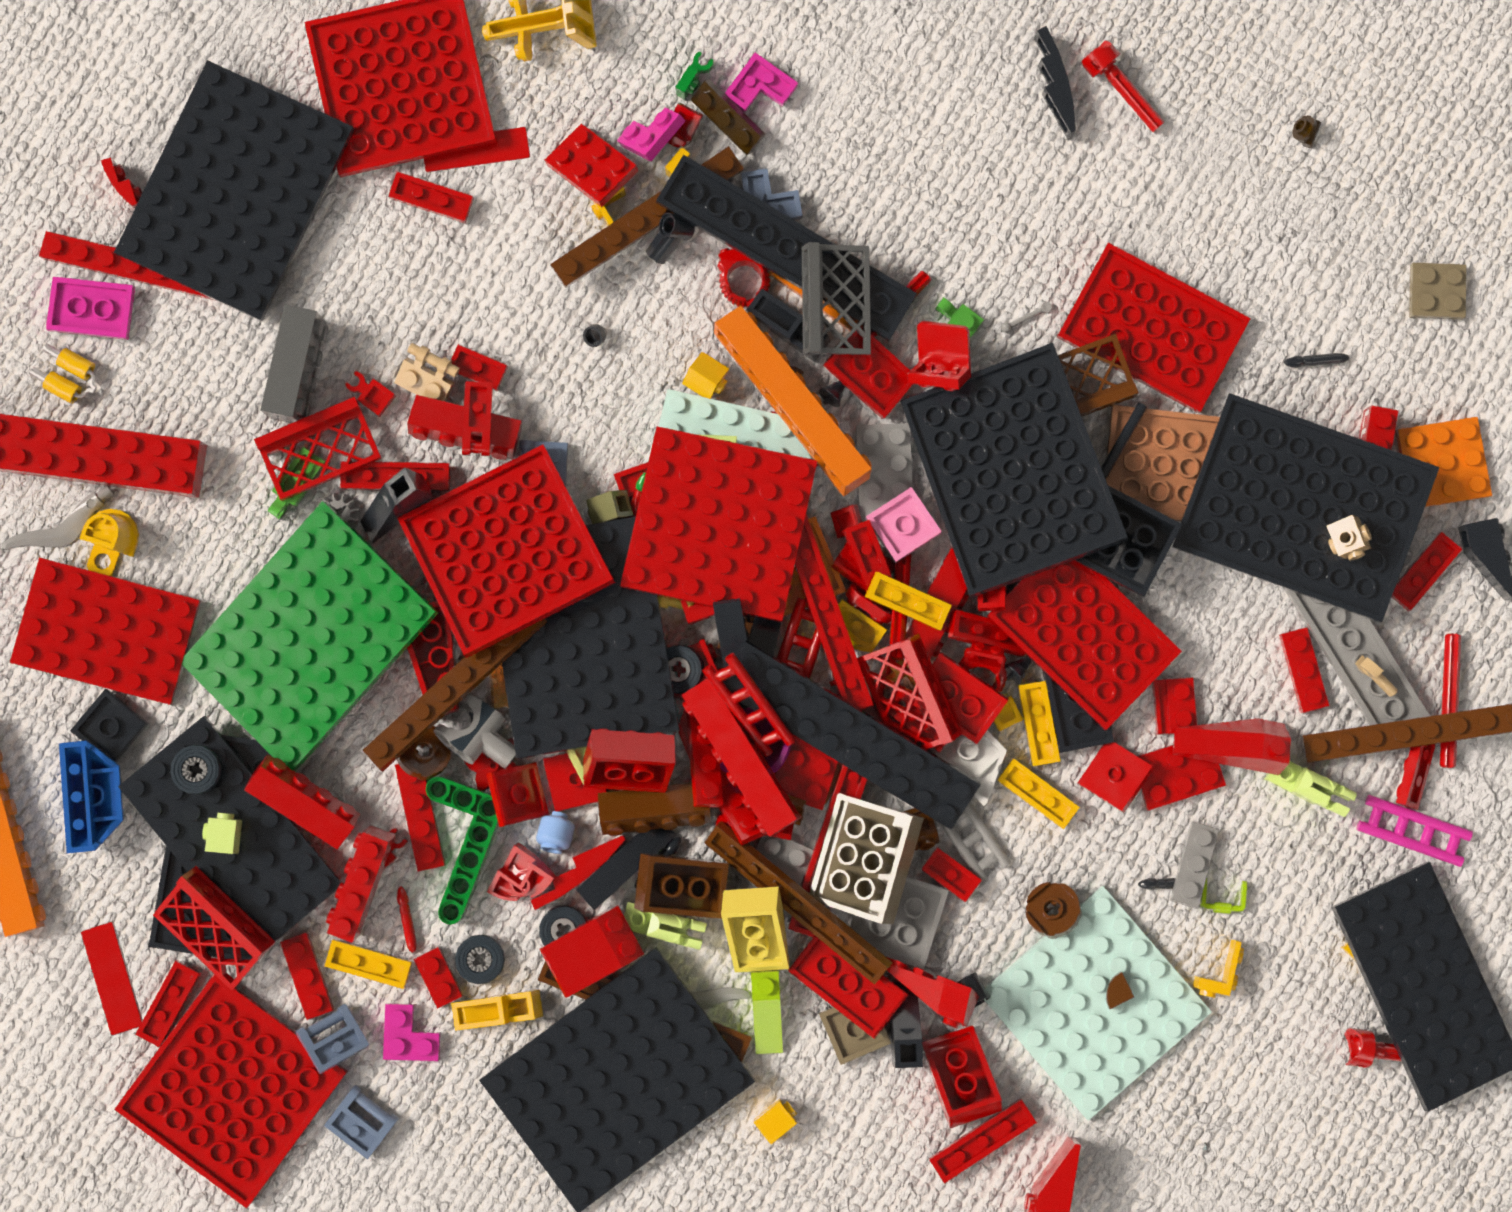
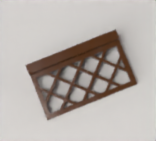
[1058,334,1139,417]

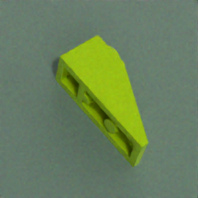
[751,970,783,1054]

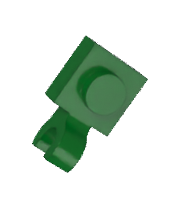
[675,52,714,100]

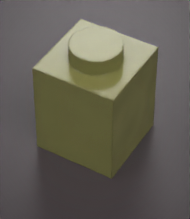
[586,490,633,524]

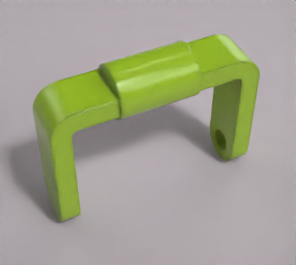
[1200,877,1247,914]

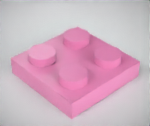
[866,487,942,563]

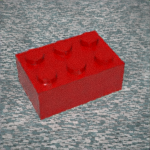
[583,729,676,793]

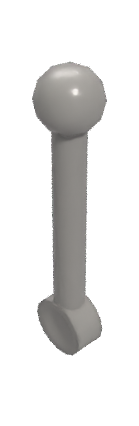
[1001,302,1052,333]

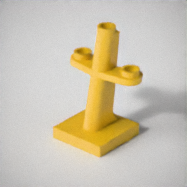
[482,0,597,62]

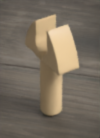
[1355,655,1397,697]

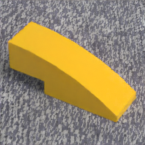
[451,989,543,1031]

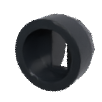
[583,324,606,347]

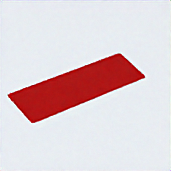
[424,127,530,172]
[81,922,142,1035]

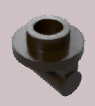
[1292,115,1321,148]

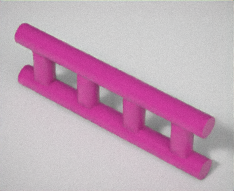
[1356,795,1473,867]

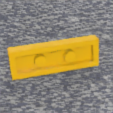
[865,572,952,630]
[1018,681,1060,766]
[997,758,1080,829]
[324,939,412,989]

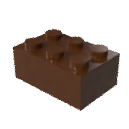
[634,853,729,919]

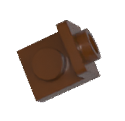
[903,808,940,851]

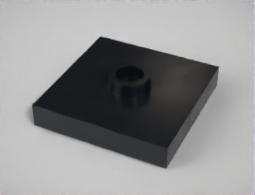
[70,689,149,762]

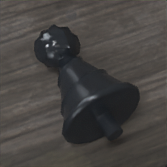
[819,381,845,407]
[1004,655,1034,684]

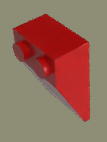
[539,906,644,998]
[922,1025,1002,1128]
[1024,1136,1081,1212]

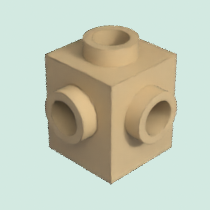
[1327,515,1372,561]

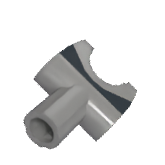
[434,694,516,769]

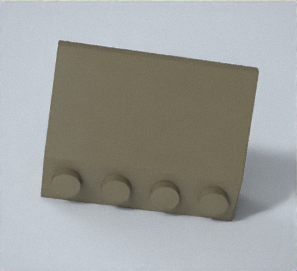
[809,793,924,924]

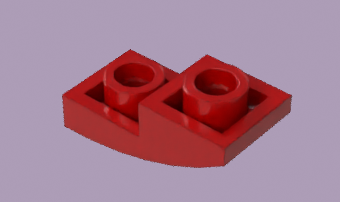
[100,157,143,209]

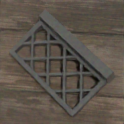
[802,242,871,355]

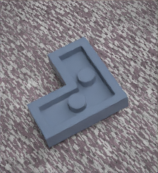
[741,168,803,220]

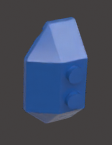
[59,741,124,853]

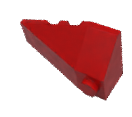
[1172,718,1291,775]
[885,956,979,1029]

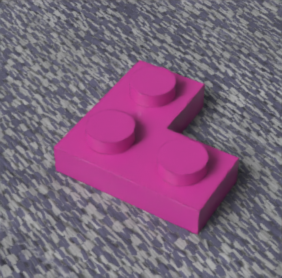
[725,52,798,112]
[617,107,685,162]
[383,1003,441,1061]

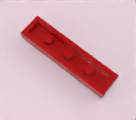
[340,461,450,491]
[686,712,723,808]
[395,764,446,872]
[928,1098,1037,1184]

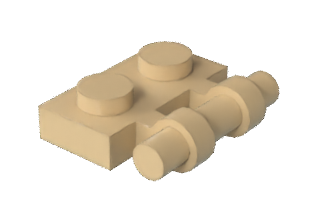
[394,343,460,402]

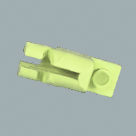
[1264,761,1357,817]
[624,902,707,950]

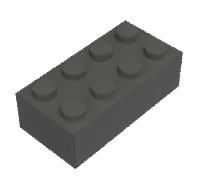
[260,304,328,423]

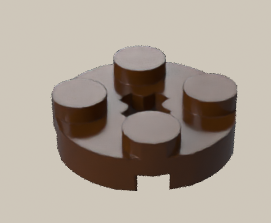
[396,726,451,781]
[1026,882,1082,939]

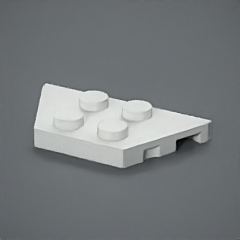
[929,730,1007,807]

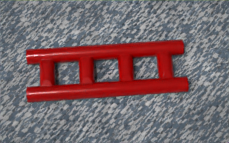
[777,597,822,678]
[702,653,796,757]

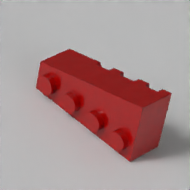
[407,600,459,715]

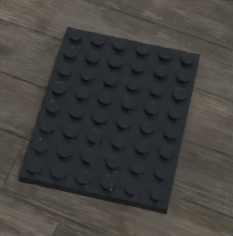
[114,60,355,322]
[900,343,1128,598]
[1172,393,1440,623]
[502,516,680,759]
[479,947,756,1212]

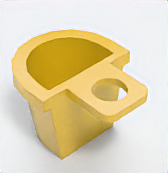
[79,509,139,576]

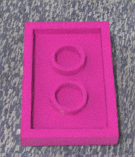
[46,277,136,340]

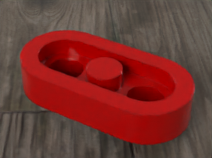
[845,583,892,624]

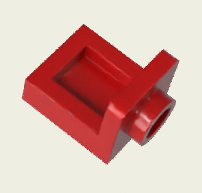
[667,103,703,148]

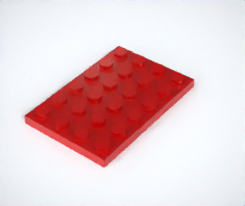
[1057,242,1251,414]
[9,557,201,705]
[987,560,1182,730]

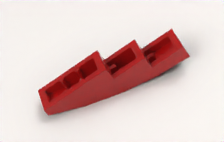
[530,835,626,910]

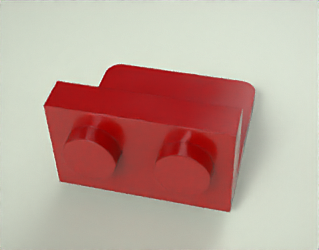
[908,321,971,391]

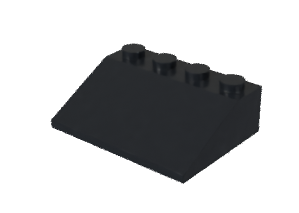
[1074,485,1182,597]

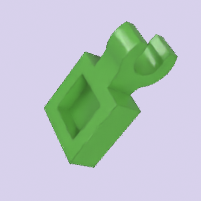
[935,297,984,338]

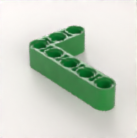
[426,777,499,925]

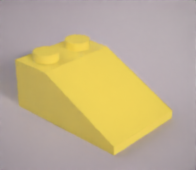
[721,887,790,973]

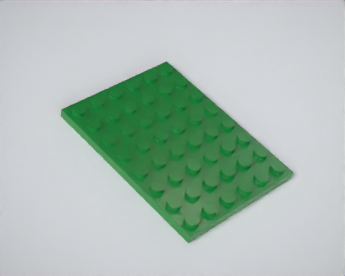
[182,501,439,772]

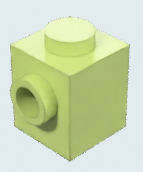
[203,813,242,854]

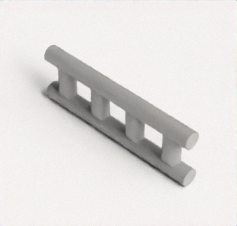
[940,801,1011,883]

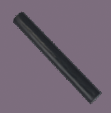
[1101,402,1147,478]

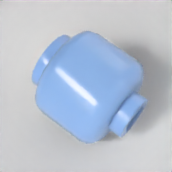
[536,811,575,854]

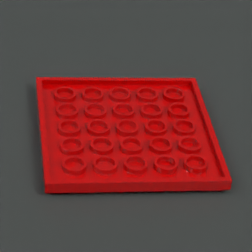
[304,0,496,178]
[620,426,817,622]
[397,444,615,658]
[114,974,348,1209]

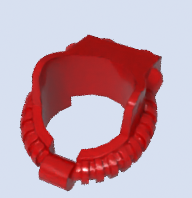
[717,248,771,308]
[958,642,1007,693]

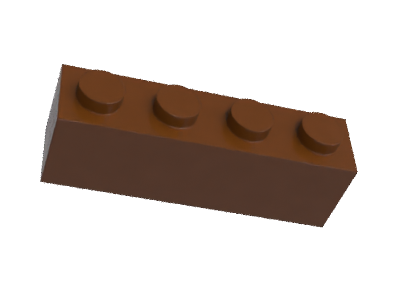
[598,783,712,836]

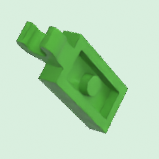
[268,447,325,520]

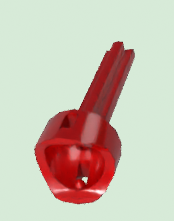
[1082,40,1165,132]
[1344,1028,1402,1068]

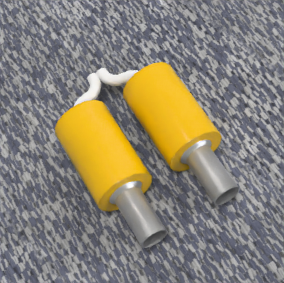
[29,343,97,404]

